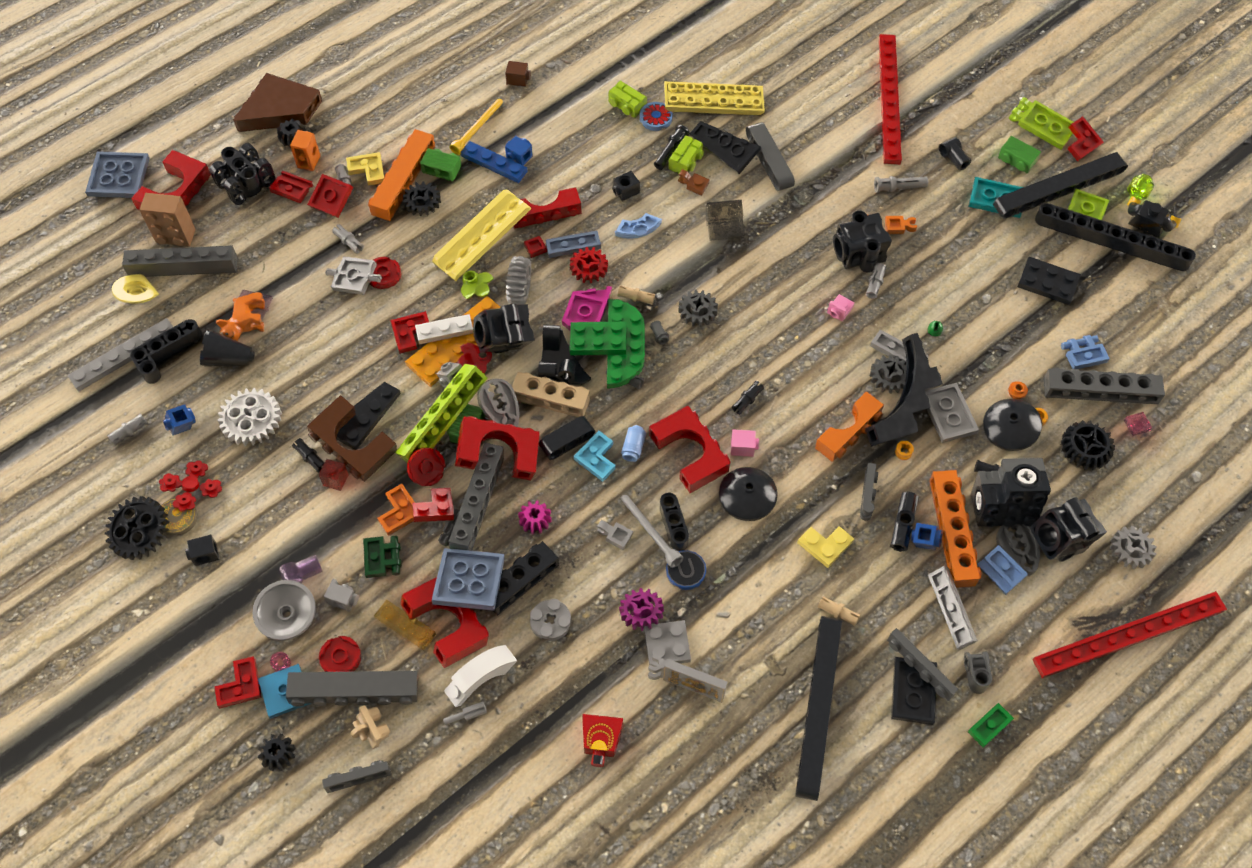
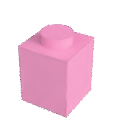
[731,429,759,457]

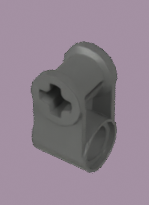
[964,651,992,694]

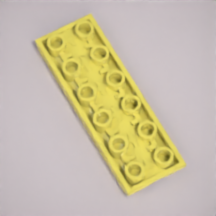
[664,81,765,115]
[432,190,531,281]

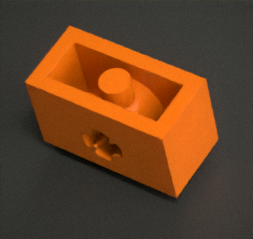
[290,130,320,171]

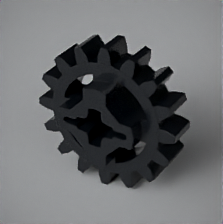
[403,181,441,216]

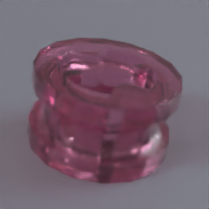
[270,652,291,672]

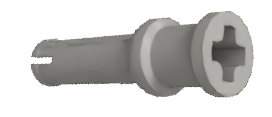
[874,176,928,193]

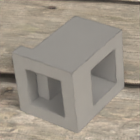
[324,579,359,612]

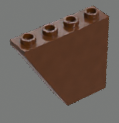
[233,73,322,132]

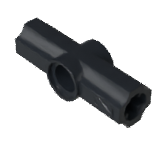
[890,491,919,552]

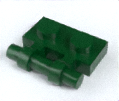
[363,536,402,578]

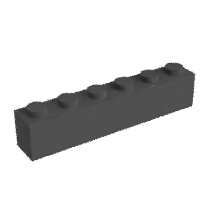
[122,245,238,277]
[286,671,418,706]

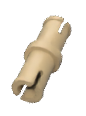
[617,285,655,305]
[818,596,861,626]

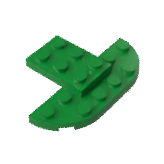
[570,299,645,389]

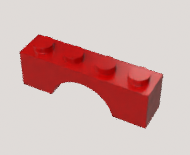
[513,187,582,229]

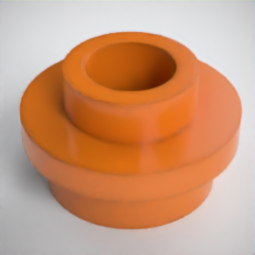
[1008,381,1028,399]

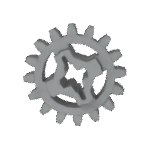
[1110,526,1157,569]

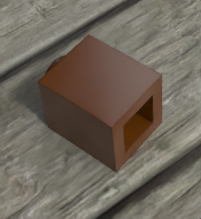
[505,61,531,87]

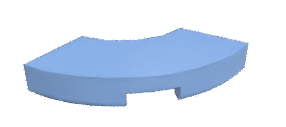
[615,213,662,239]

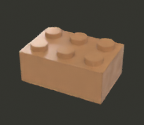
[139,193,196,246]

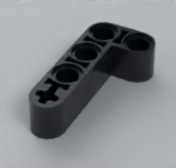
[130,319,202,384]

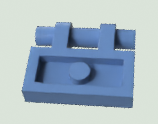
[1061,335,1110,369]

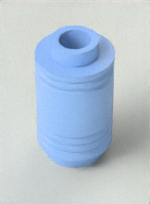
[621,425,646,462]

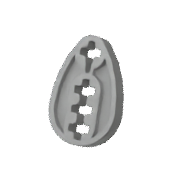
[477,379,519,427]

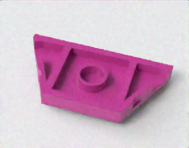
[562,286,612,331]

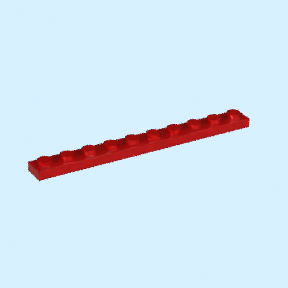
[878,34,902,165]
[1032,591,1227,678]

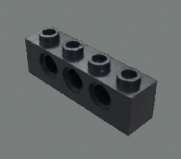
[492,541,559,616]

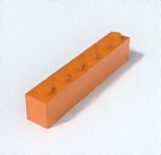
[368,129,435,221]

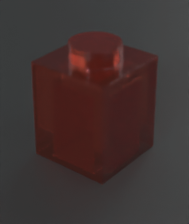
[319,459,349,491]

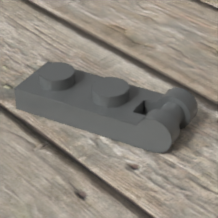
[860,463,879,521]

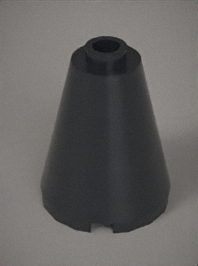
[200,330,255,367]

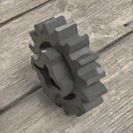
[678,289,718,327]
[869,354,907,394]

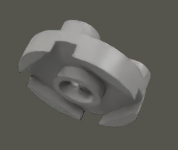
[530,599,571,641]

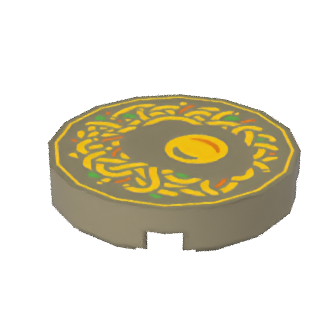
[162,498,198,536]

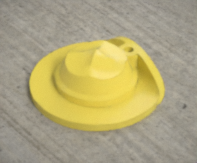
[112,274,159,304]

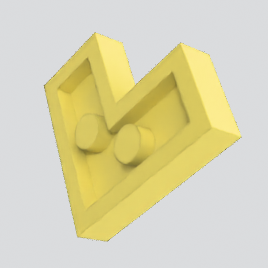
[346,152,384,186]
[797,527,854,568]

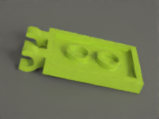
[1009,97,1074,150]

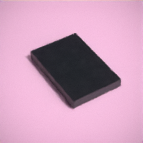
[891,657,937,725]

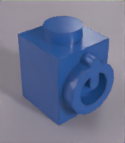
[505,136,533,165]
[163,404,196,436]
[911,523,943,550]

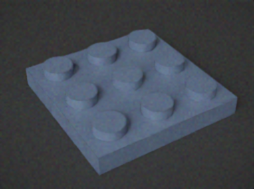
[85,152,150,198]
[432,548,505,610]

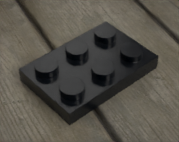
[1017,256,1081,305]

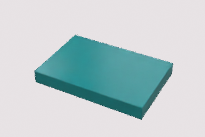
[968,177,1023,218]

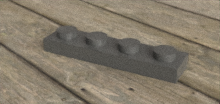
[887,628,958,701]

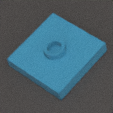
[258,664,311,719]

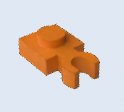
[885,216,917,234]

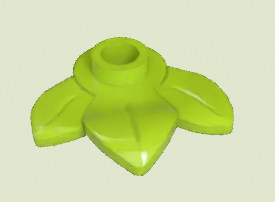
[461,270,494,299]

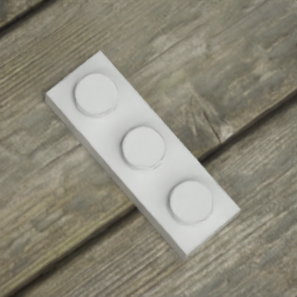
[415,314,473,344]

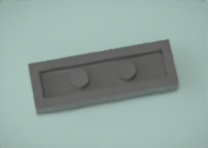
[322,760,392,793]

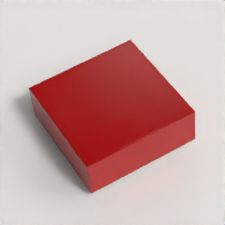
[524,236,547,258]

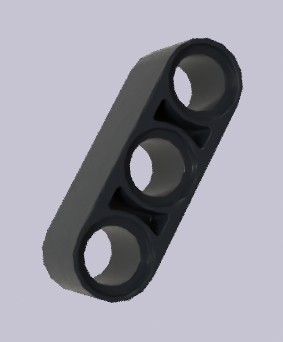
[538,416,596,460]
[660,492,689,551]

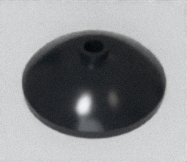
[983,398,1042,451]
[719,467,778,521]

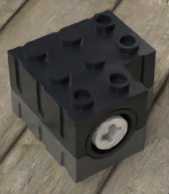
[970,458,1051,527]

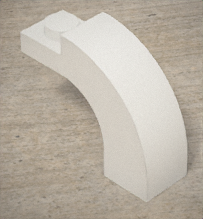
[444,645,517,707]

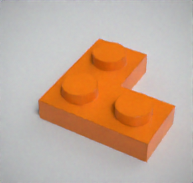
[377,484,415,536]

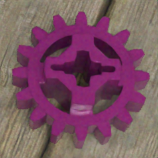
[619,588,664,631]

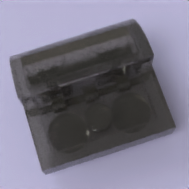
[706,199,745,241]

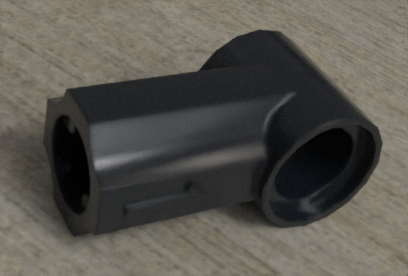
[938,137,971,170]

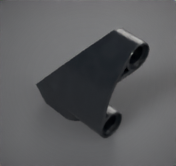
[538,325,591,385]

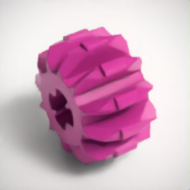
[518,500,552,535]

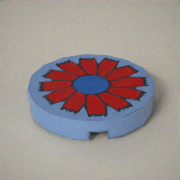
[639,102,673,131]

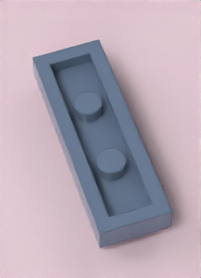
[545,231,601,258]

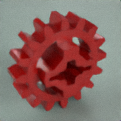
[569,247,608,283]

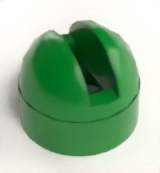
[927,320,943,337]

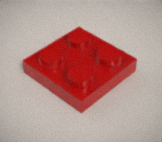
[307,174,354,218]

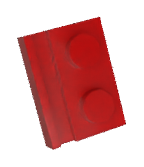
[269,170,313,203]

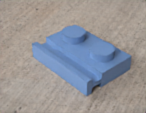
[977,545,1028,595]

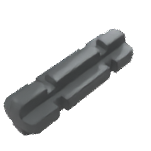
[438,509,460,546]

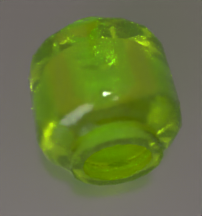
[1127,174,1154,200]

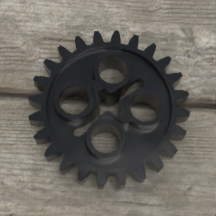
[104,496,170,560]

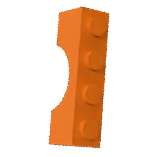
[815,391,884,462]

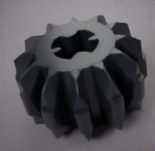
[277,118,306,148]
[258,733,296,771]

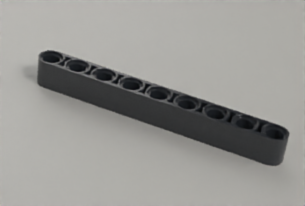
[993,152,1128,219]
[1035,203,1196,271]
[795,616,842,801]

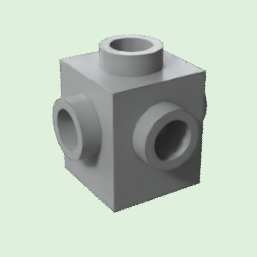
[436,362,463,388]

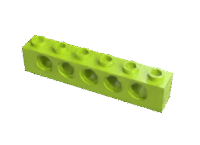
[395,364,487,463]

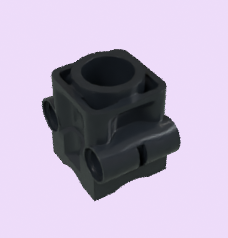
[833,211,892,273]
[473,304,535,353]
[1030,497,1107,562]

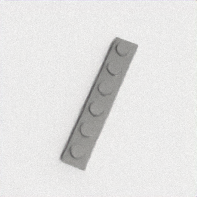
[67,318,173,392]

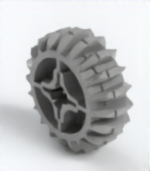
[506,256,532,305]

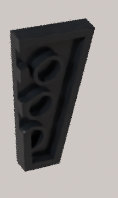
[690,121,762,174]
[336,382,401,450]

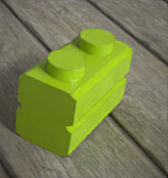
[608,80,647,118]
[668,136,704,174]

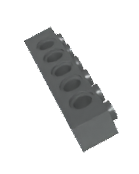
[1043,368,1165,405]
[449,442,504,551]

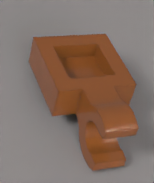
[678,169,710,196]

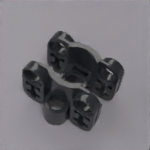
[209,143,276,205]

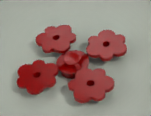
[159,460,222,512]

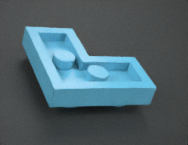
[573,430,615,482]

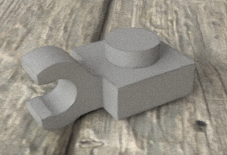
[597,520,633,550]

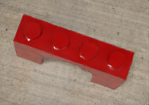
[131,150,211,210]
[649,406,731,493]
[455,416,540,481]
[400,577,489,668]

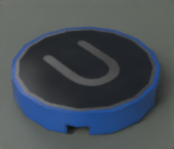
[666,550,706,590]

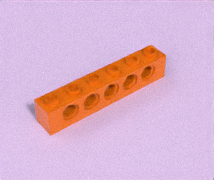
[929,470,981,588]

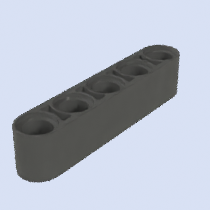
[746,122,795,191]

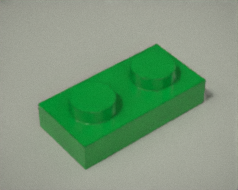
[968,703,1014,748]

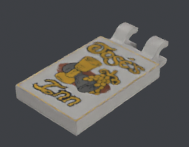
[648,655,728,703]

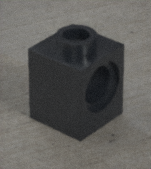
[612,171,640,201]
[185,534,219,566]

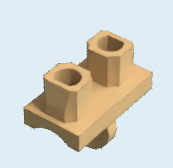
[351,705,390,749]

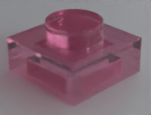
[1124,412,1152,436]

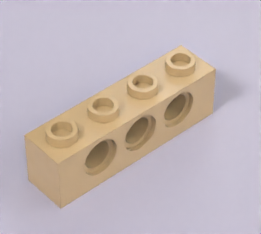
[512,372,590,417]

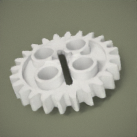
[218,388,282,446]

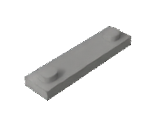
[928,566,978,650]

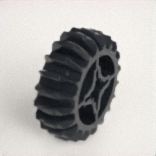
[1060,420,1115,471]

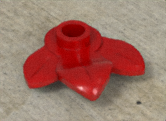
[457,343,492,374]

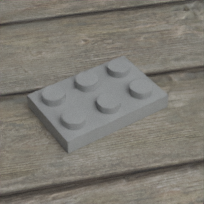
[925,383,979,443]

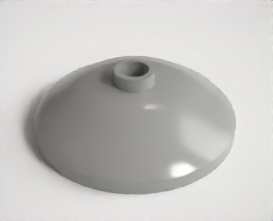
[252,580,316,641]

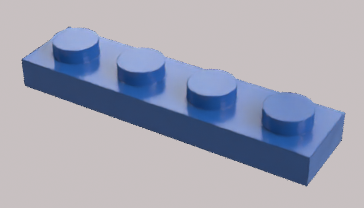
[461,141,528,183]

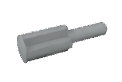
[443,701,487,725]

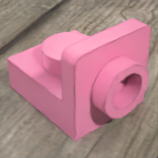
[827,294,854,322]

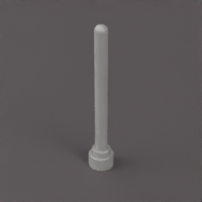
[621,495,683,568]

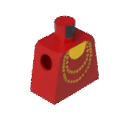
[582,714,623,767]

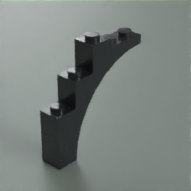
[865,333,943,447]

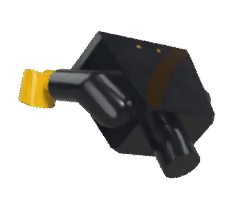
[1127,196,1181,238]

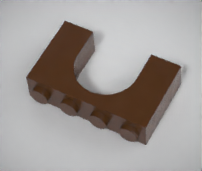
[307,395,397,482]

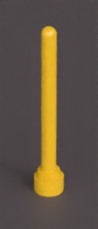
[449,99,503,155]

